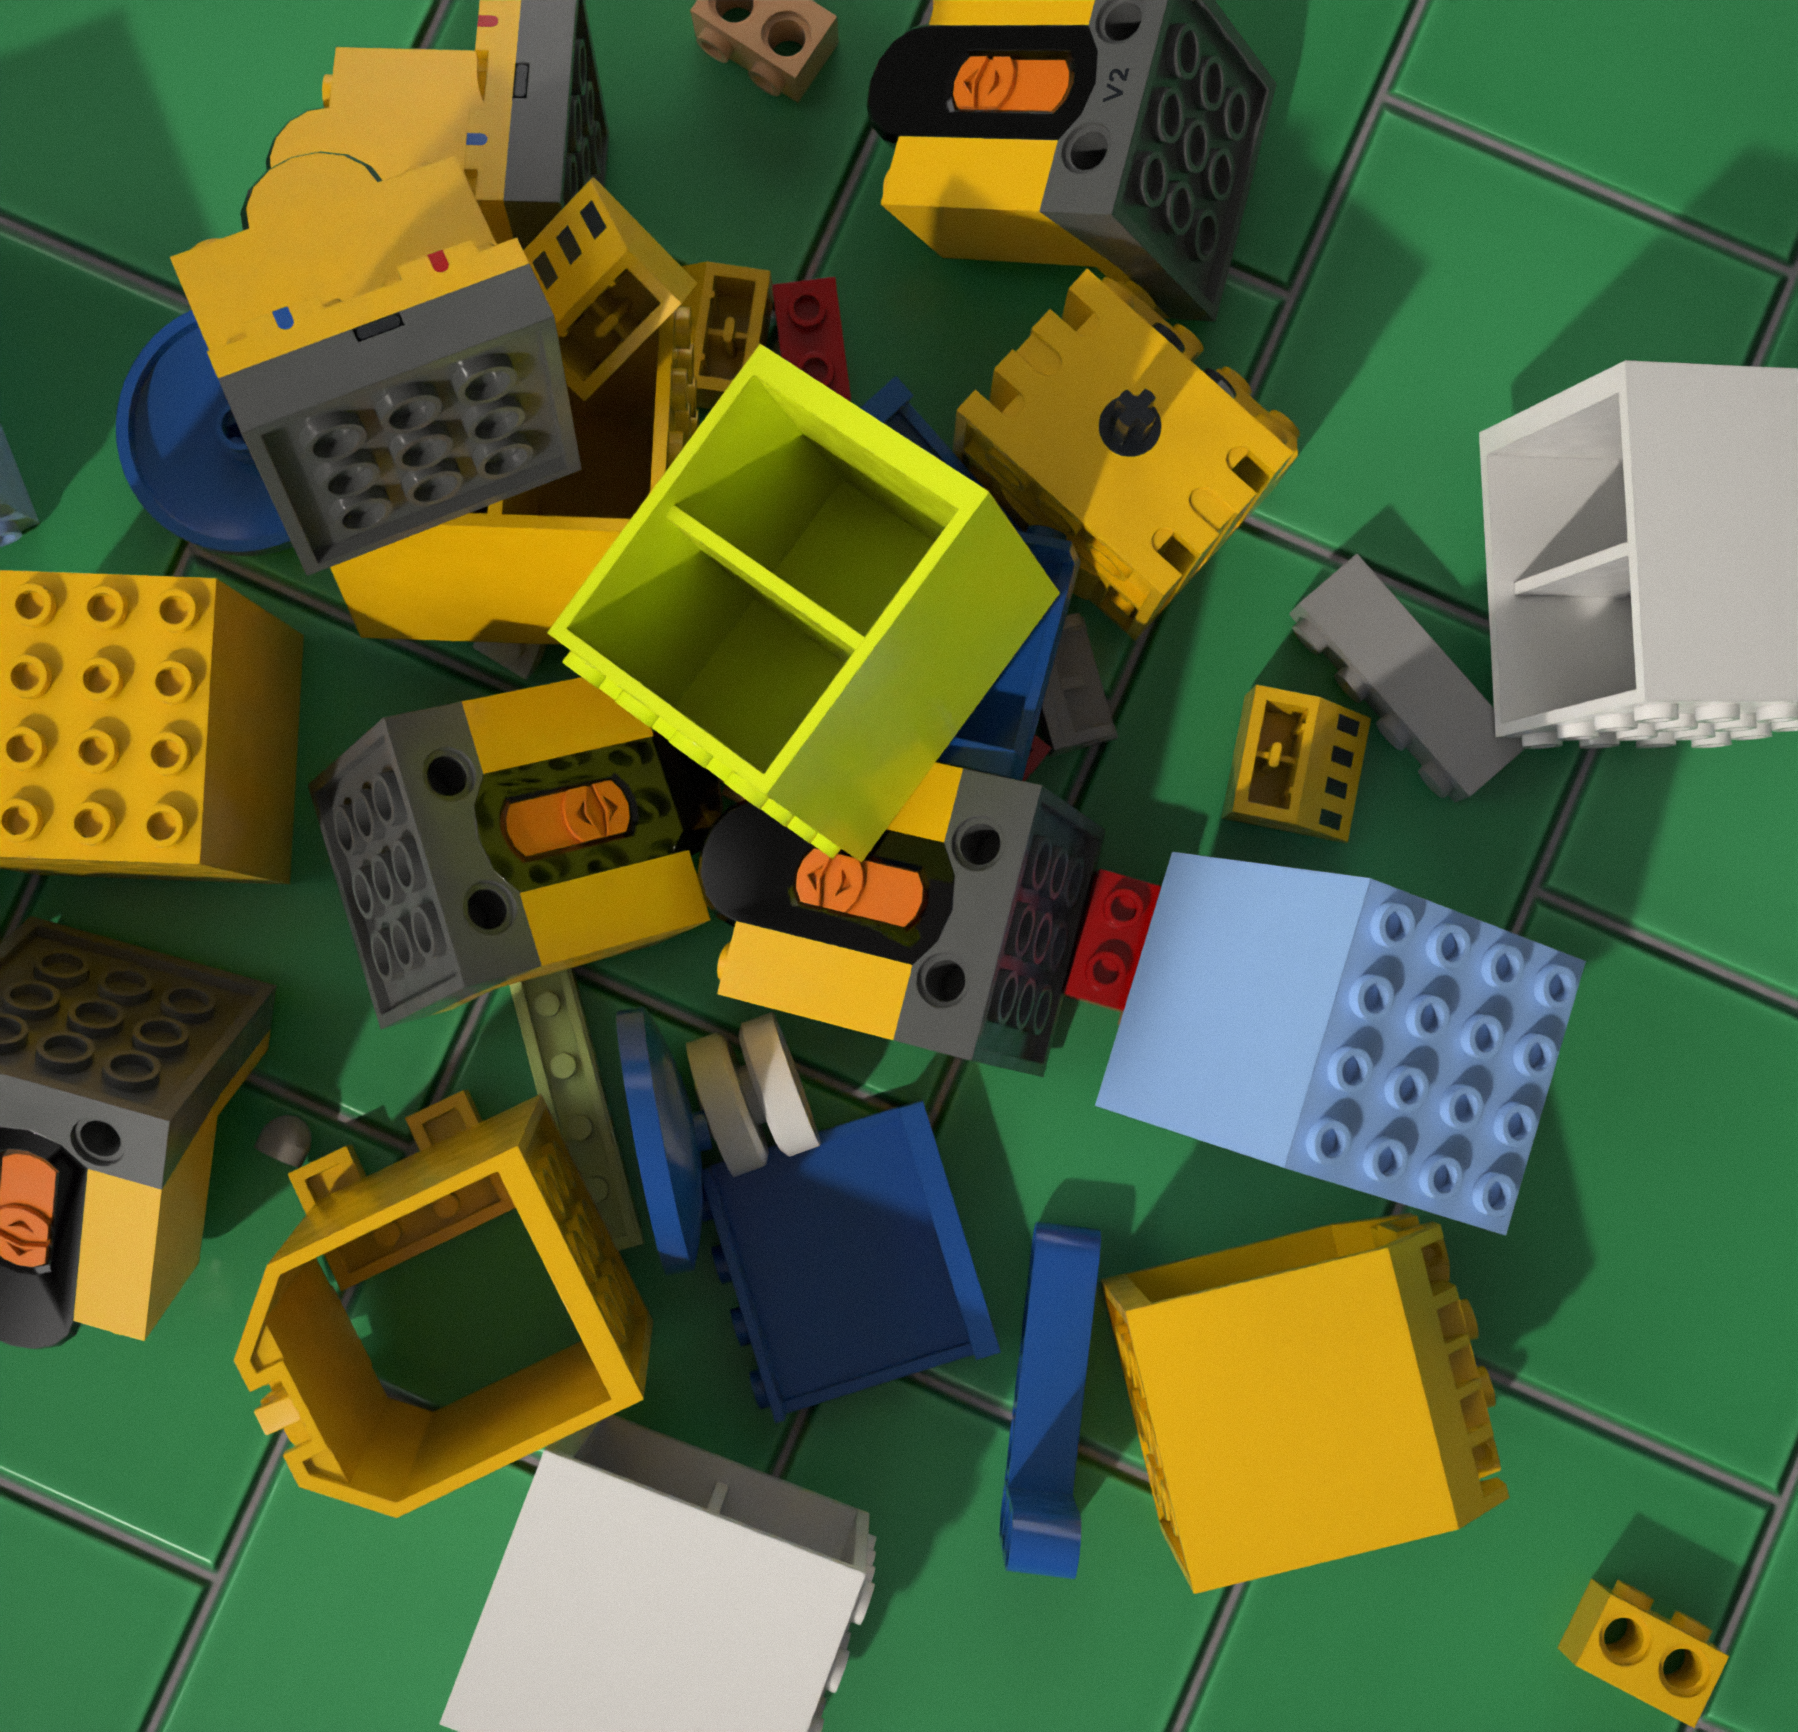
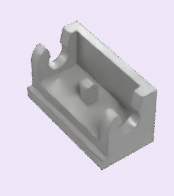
[1039,613,1118,757]

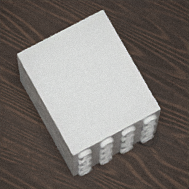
[1479,360,1798,749]
[439,1414,877,1732]

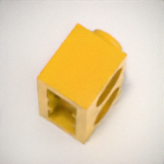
[1557,1578,1729,1728]

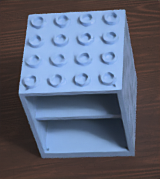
[1095,852,1586,1235]

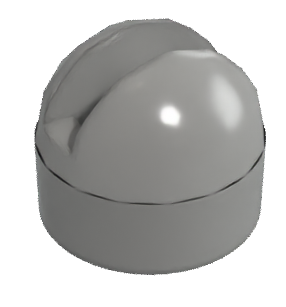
[254,1115,311,1168]

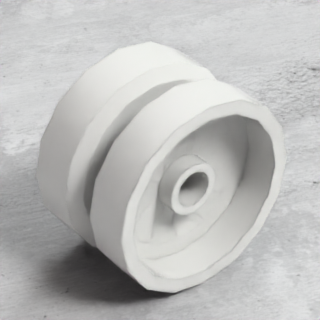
[686,1012,821,1177]

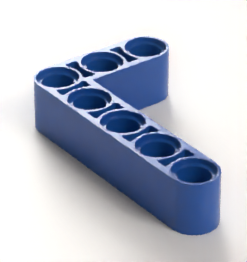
[999,1222,1101,1579]

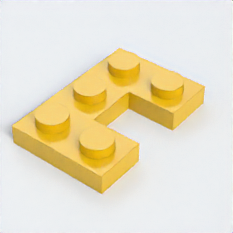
[288,1089,516,1291]

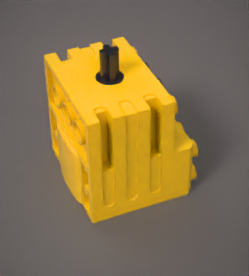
[952,269,1300,641]

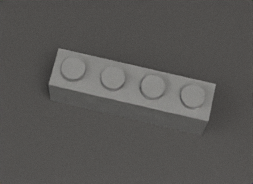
[1289,554,1524,803]

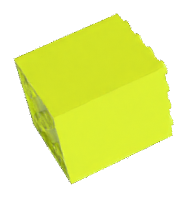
[547,344,1060,863]

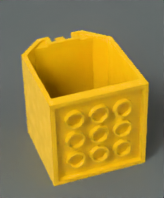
[233,1094,653,1518]
[1100,1213,1510,1594]

